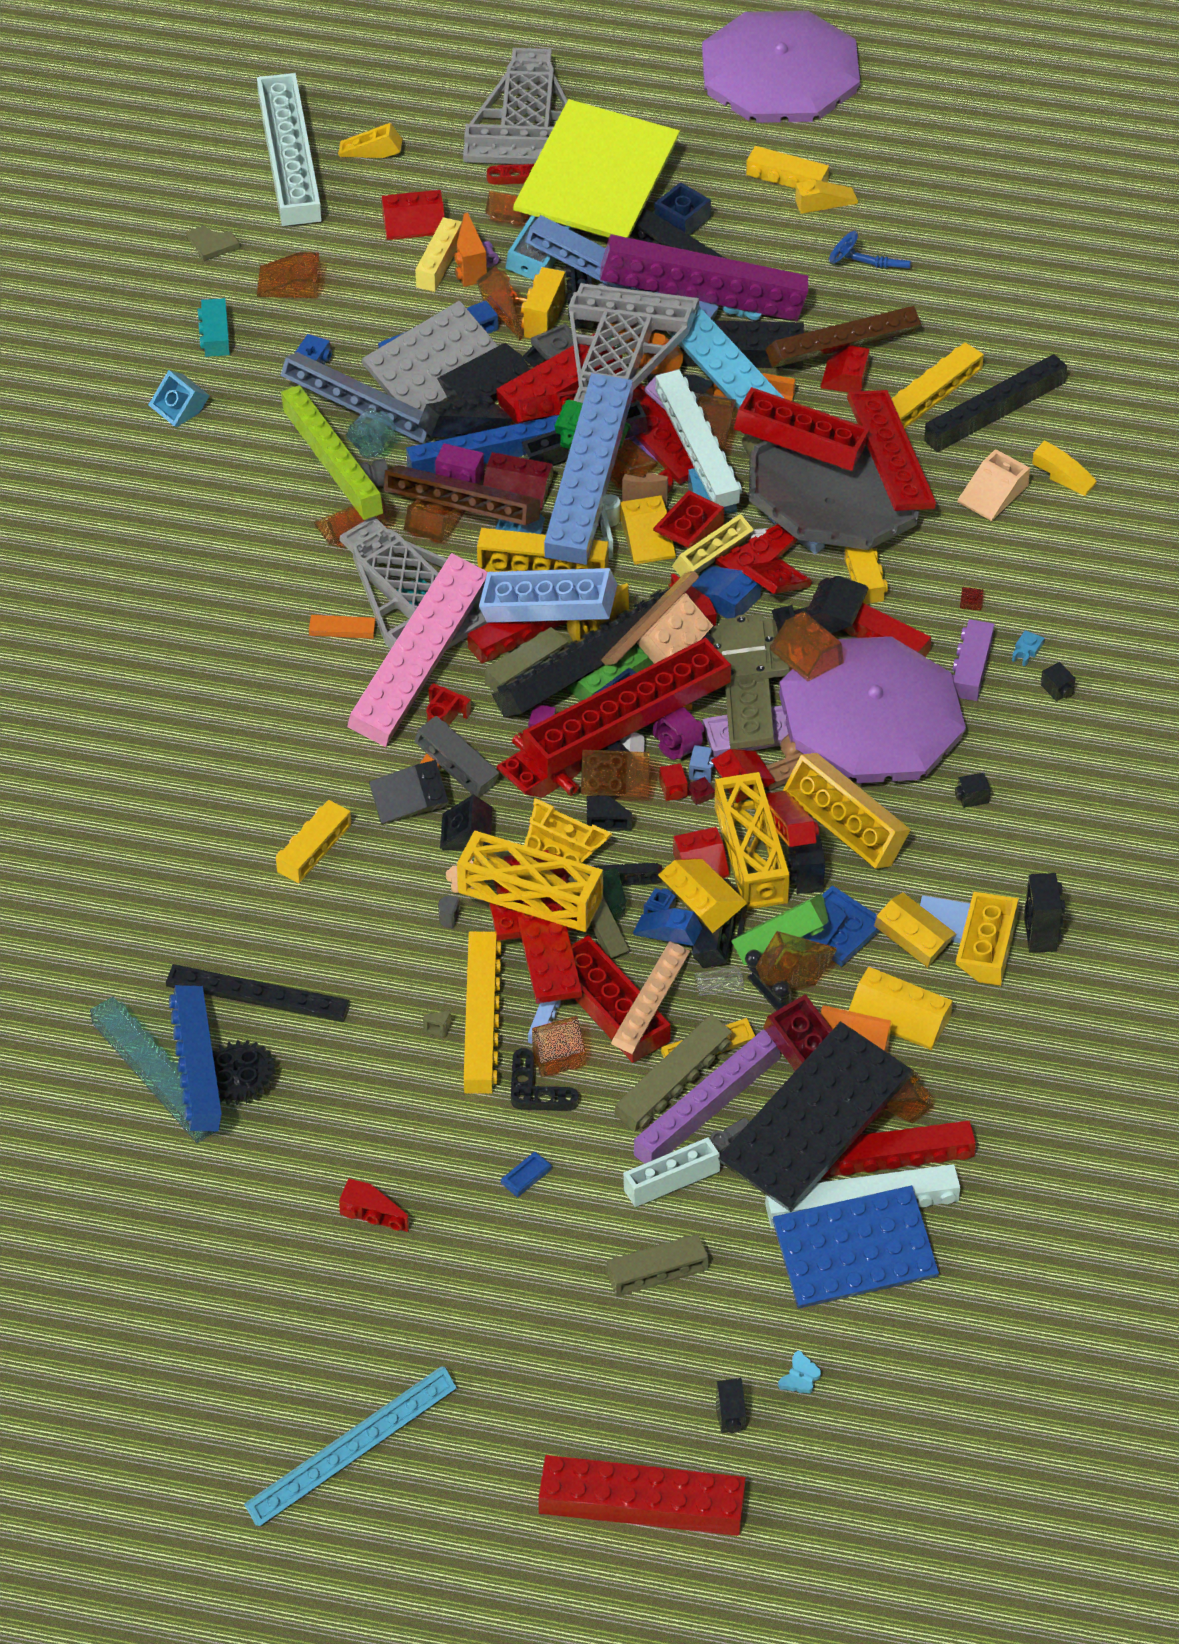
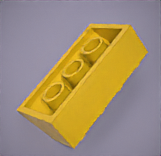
[658,859,747,933]
[956,892,1019,986]
[849,967,953,1050]

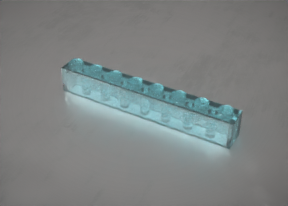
[90,996,220,1144]

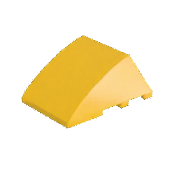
[524,798,612,863]

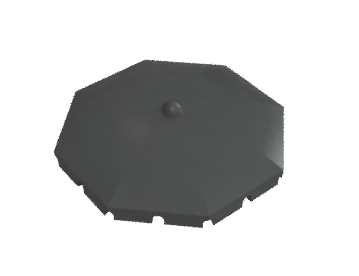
[749,441,919,550]

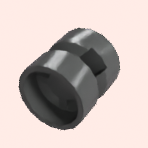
[358,459,388,487]

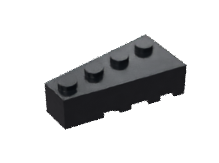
[419,395,512,437]

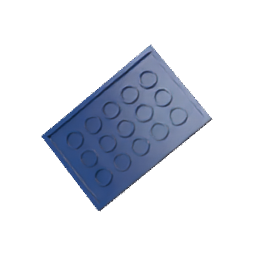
[772,1185,939,1309]

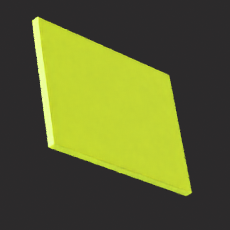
[513,99,680,238]

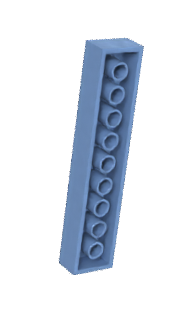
[544,373,633,565]

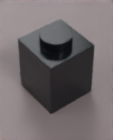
[1041,662,1076,702]
[955,772,991,808]

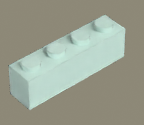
[623,1137,720,1207]

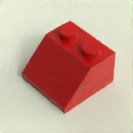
[821,345,870,392]
[711,749,775,803]
[673,827,729,878]

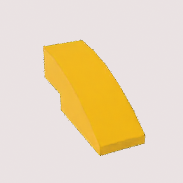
[1032,440,1097,496]

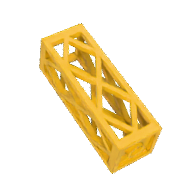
[714,772,789,910]
[457,830,603,932]

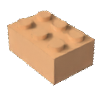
[636,593,713,664]

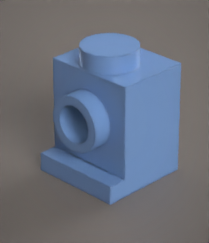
[689,745,714,783]

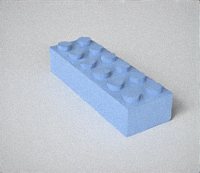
[479,568,617,622]

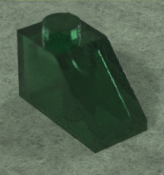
[603,868,626,920]

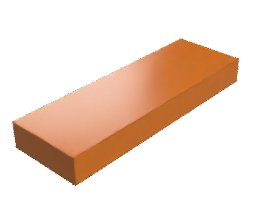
[309,615,376,639]

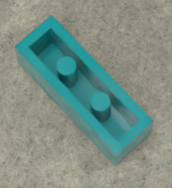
[198,298,230,357]

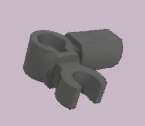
[710,1117,749,1155]

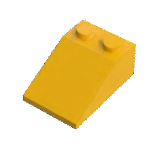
[620,495,676,565]

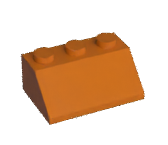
[821,1005,891,1053]

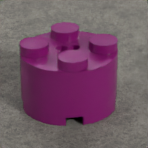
[653,707,704,760]

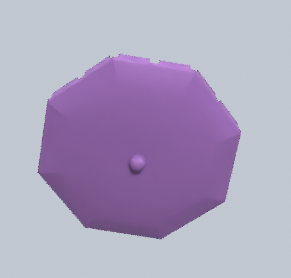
[702,11,860,123]
[779,636,966,783]

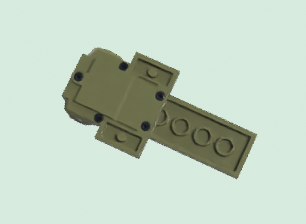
[709,614,790,749]

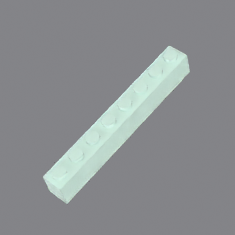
[655,370,742,507]
[765,1164,960,1227]

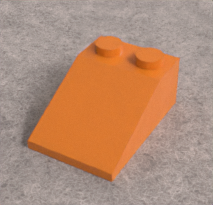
[454,213,487,287]

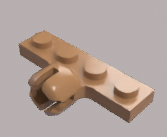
[766,734,803,790]

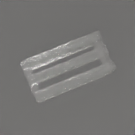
[695,967,744,996]

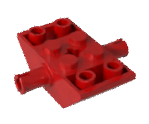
[497,732,581,798]

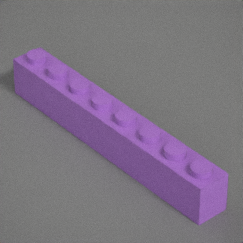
[634,1029,780,1164]

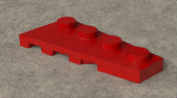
[715,524,798,571]

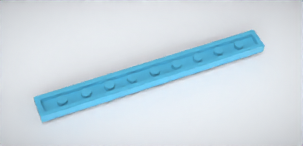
[244,1367,456,1526]

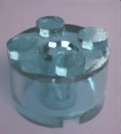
[346,408,397,458]

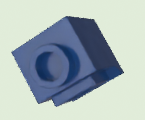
[644,888,676,914]

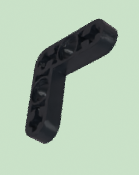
[511,1048,579,1111]

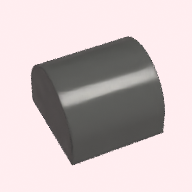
[438,896,460,929]

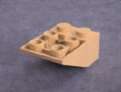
[957,449,1030,521]

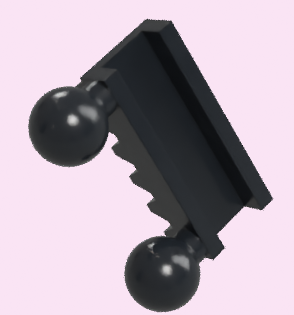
[745,949,792,1011]

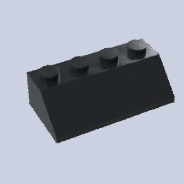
[437,343,530,401]

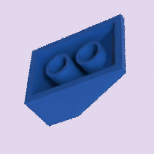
[691,566,761,619]

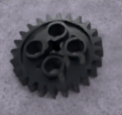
[212,1040,276,1105]

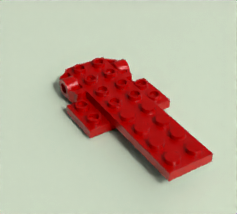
[489,850,582,1004]

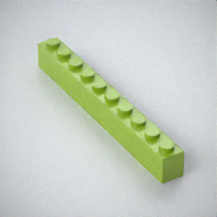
[281,385,383,520]

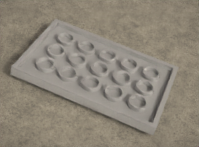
[361,300,498,411]

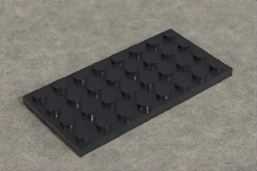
[718,1021,914,1212]

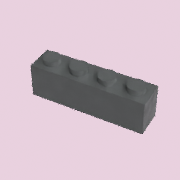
[414,716,499,798]

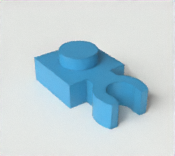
[1012,630,1044,666]

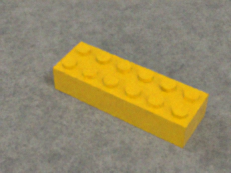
[477,528,608,572]
[783,753,911,869]

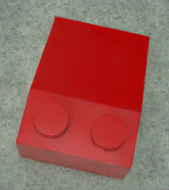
[653,490,724,548]

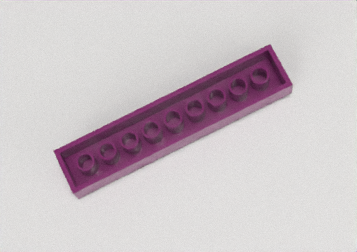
[600,234,808,321]

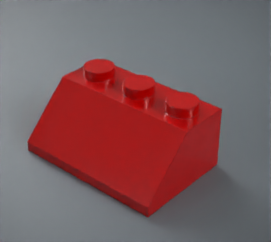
[381,190,445,240]

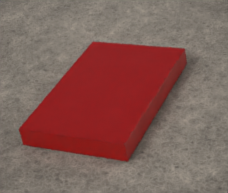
[742,559,812,594]

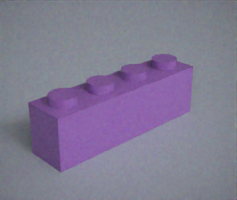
[952,619,994,701]

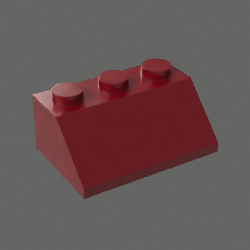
[483,452,553,511]

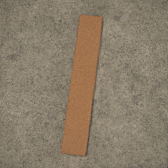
[601,571,699,665]

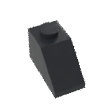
[587,795,632,831]
[716,1378,746,1433]

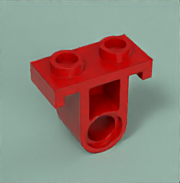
[426,683,471,725]

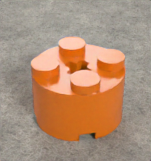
[639,333,683,374]

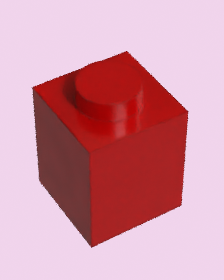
[659,763,688,801]

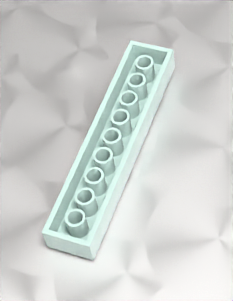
[257,73,321,226]

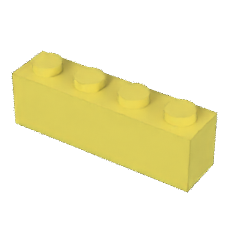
[416,217,462,292]
[672,514,754,577]

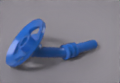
[829,231,911,269]

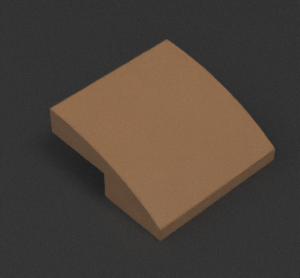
[622,472,668,509]

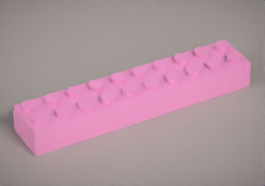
[347,553,487,747]

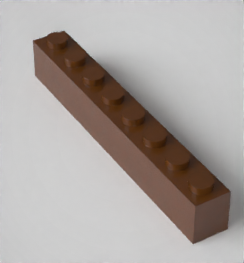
[766,306,921,368]
[384,465,541,525]

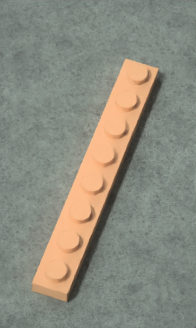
[611,941,690,1054]

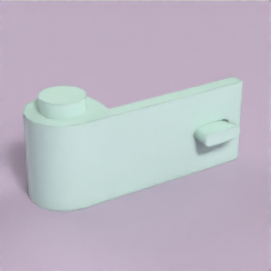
[599,494,620,559]

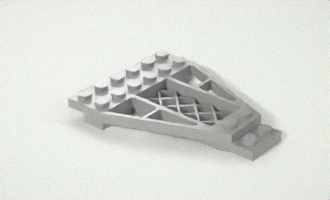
[463,48,567,164]
[568,283,699,403]
[340,516,489,650]

